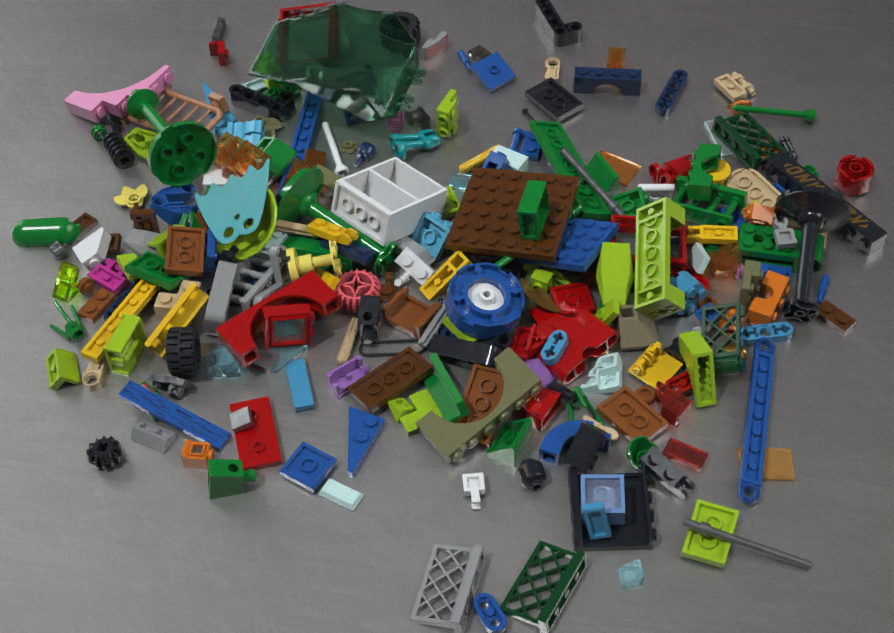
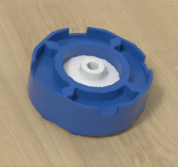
[444,262,525,339]

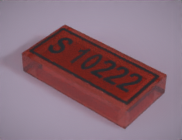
[662,437,709,473]

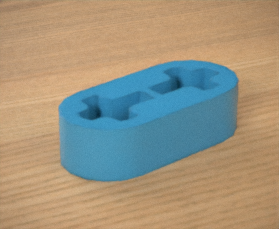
[541,330,569,366]

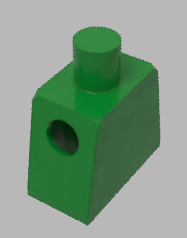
[207,459,256,500]

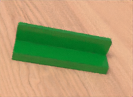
[423,352,469,422]

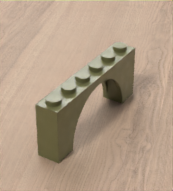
[416,347,542,465]

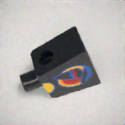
[357,295,383,344]

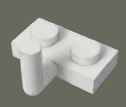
[394,247,435,286]

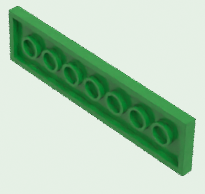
[528,120,614,220]

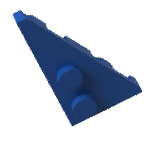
[347,406,385,478]

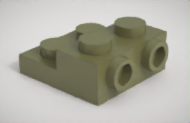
[739,260,764,310]

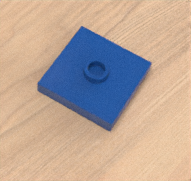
[470,52,516,93]
[279,442,337,493]

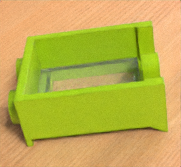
[103,313,147,377]

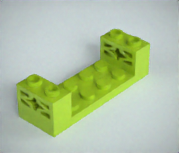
[634,197,685,321]

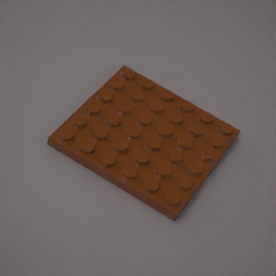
[445,167,580,262]

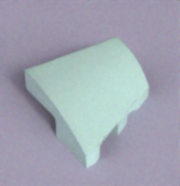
[580,352,624,394]

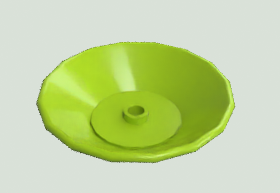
[215,187,278,261]

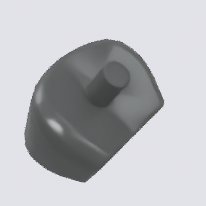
[49,240,67,259]

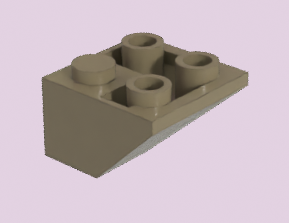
[615,305,659,351]

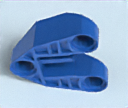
[149,184,199,227]

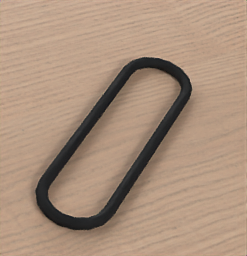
[358,339,426,357]

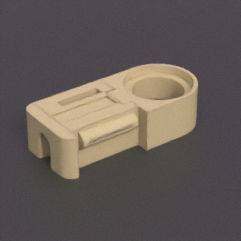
[544,57,560,83]
[82,356,108,392]

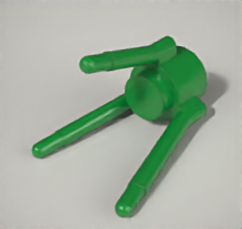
[50,300,86,341]
[566,387,606,427]

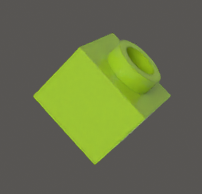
[530,267,554,295]

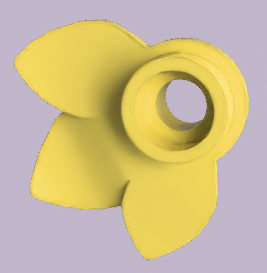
[113,184,148,209]

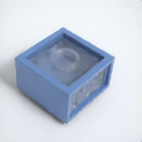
[581,474,625,525]

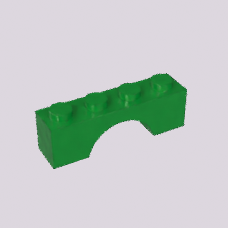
[685,143,721,201]

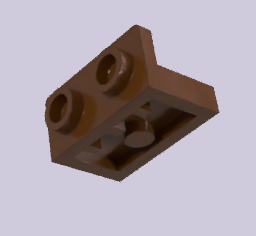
[130,203,160,234]

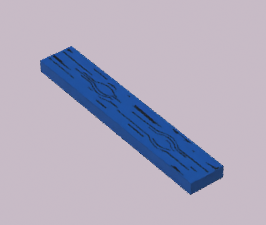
[118,380,231,452]

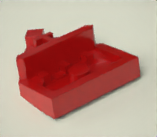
[511,323,548,361]

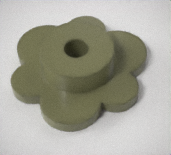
[338,140,358,154]

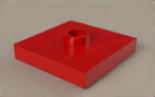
[549,281,596,318]

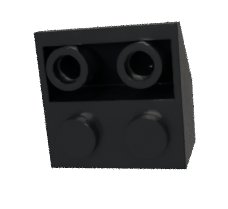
[564,421,607,473]

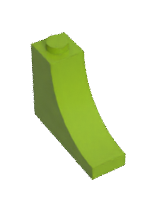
[678,330,717,408]

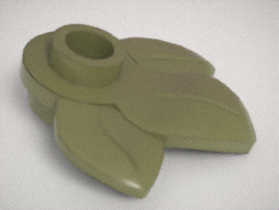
[251,115,283,137]

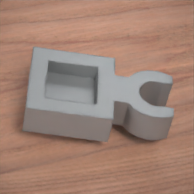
[773,218,797,249]

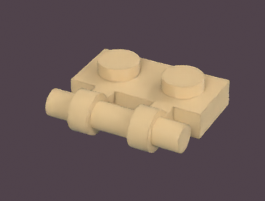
[713,71,757,103]

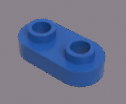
[473,593,507,633]

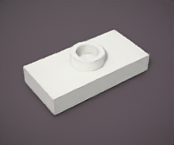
[638,184,675,201]

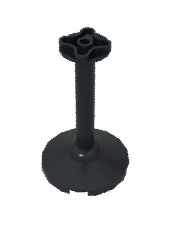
[774,186,851,323]

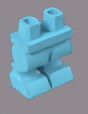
[217,119,265,157]

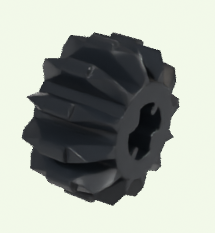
[86,435,123,471]

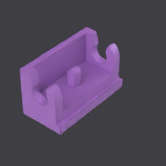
[326,355,369,399]

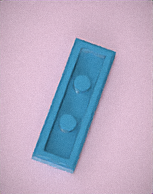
[285,358,315,412]

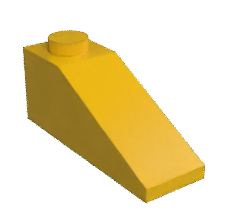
[419,251,473,301]

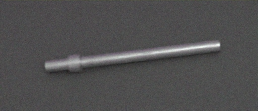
[561,148,626,215]
[682,518,812,570]

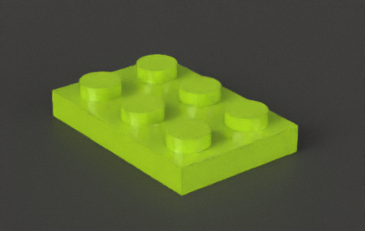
[681,499,739,569]

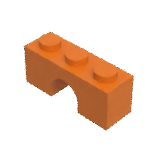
[746,270,791,325]

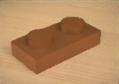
[77,288,117,324]

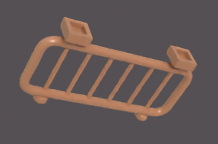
[118,84,230,131]

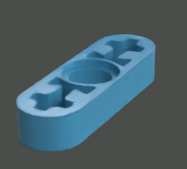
[741,322,793,346]

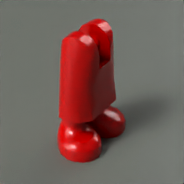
[648,154,694,184]

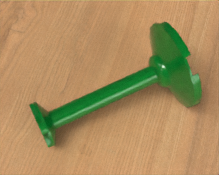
[126,88,217,187]
[277,166,399,275]

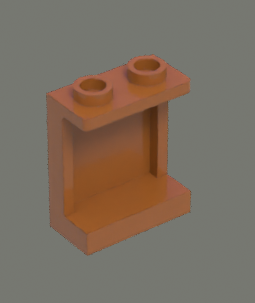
[382,286,442,340]

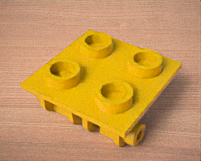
[627,342,684,392]

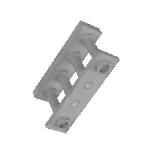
[230,255,290,312]

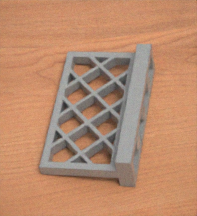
[410,543,486,633]

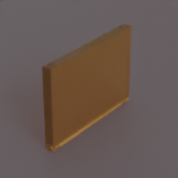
[599,150,641,187]
[736,448,795,482]

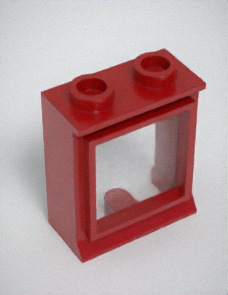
[262,303,315,350]

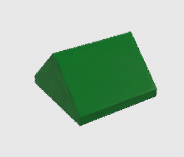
[585,152,622,196]
[485,417,532,467]

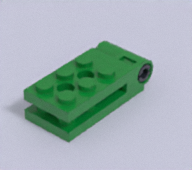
[735,222,824,273]

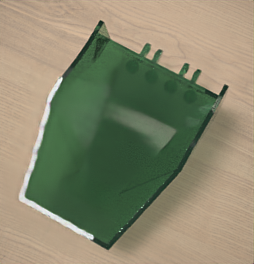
[248,2,426,121]

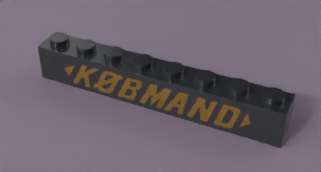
[764,150,888,256]

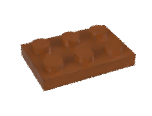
[164,226,205,277]
[596,385,669,442]

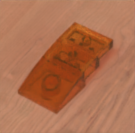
[213,131,272,178]

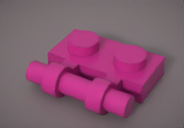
[87,258,128,294]

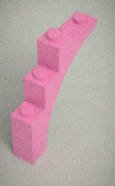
[64,65,175,123]

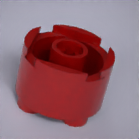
[834,155,874,197]

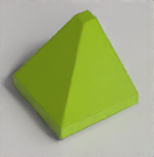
[388,397,415,423]

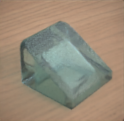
[617,559,645,589]

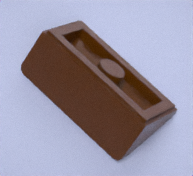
[303,148,327,170]

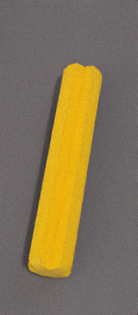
[459,144,500,174]

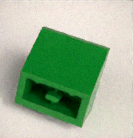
[245,136,298,178]

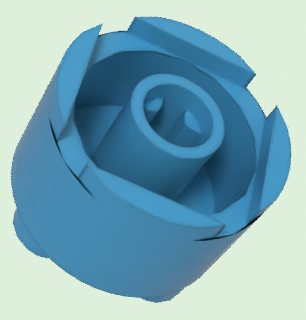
[670,271,707,315]

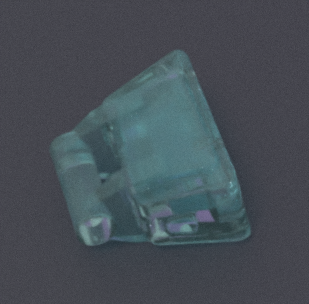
[203,344,242,378]

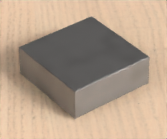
[229,406,253,433]

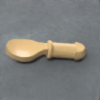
[582,415,619,442]

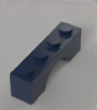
[573,67,642,96]

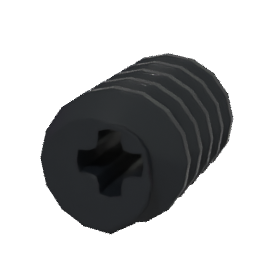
[102,131,135,168]

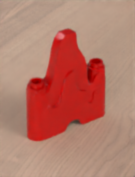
[529,306,619,385]

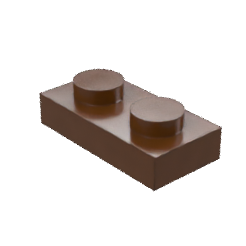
[817,300,857,336]

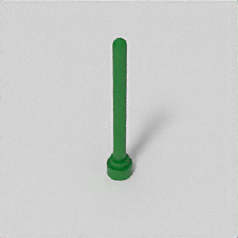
[732,105,816,123]

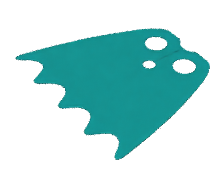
[194,158,270,244]

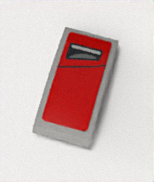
[421,31,448,61]

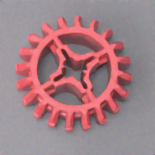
[334,268,382,314]

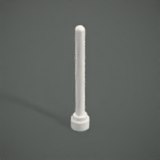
[322,122,350,178]

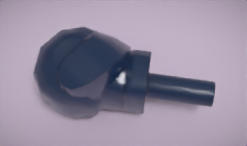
[354,142,376,168]

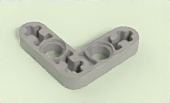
[253,245,292,305]

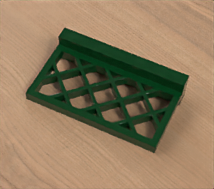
[711,111,788,171]
[500,540,588,633]

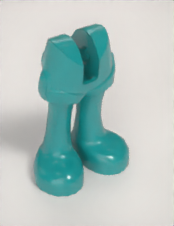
[389,129,441,161]

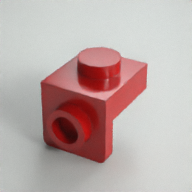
[209,41,229,66]

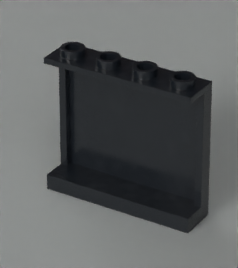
[568,465,657,552]

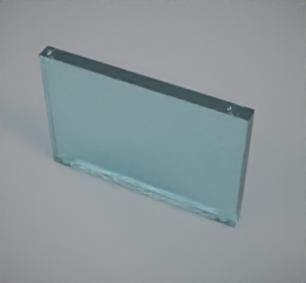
[253,334,307,374]

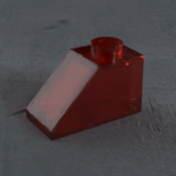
[655,381,693,428]

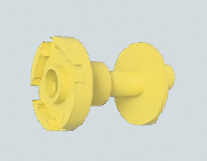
[286,240,342,282]

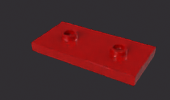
[229,396,282,470]

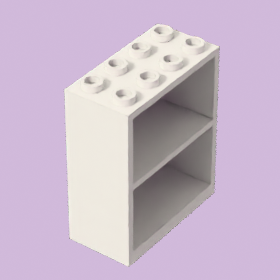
[331,157,448,247]

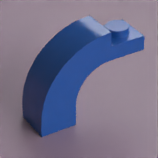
[539,420,612,466]

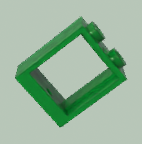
[517,180,550,241]

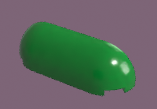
[11,217,82,247]

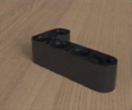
[535,0,582,47]
[229,84,296,123]
[427,334,503,368]

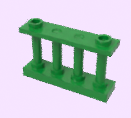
[673,175,747,226]

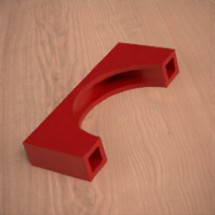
[215,270,341,368]

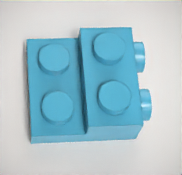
[411,211,453,262]

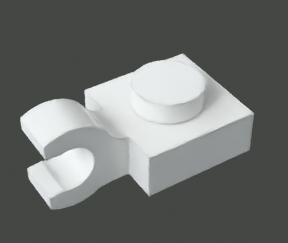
[462,472,485,510]

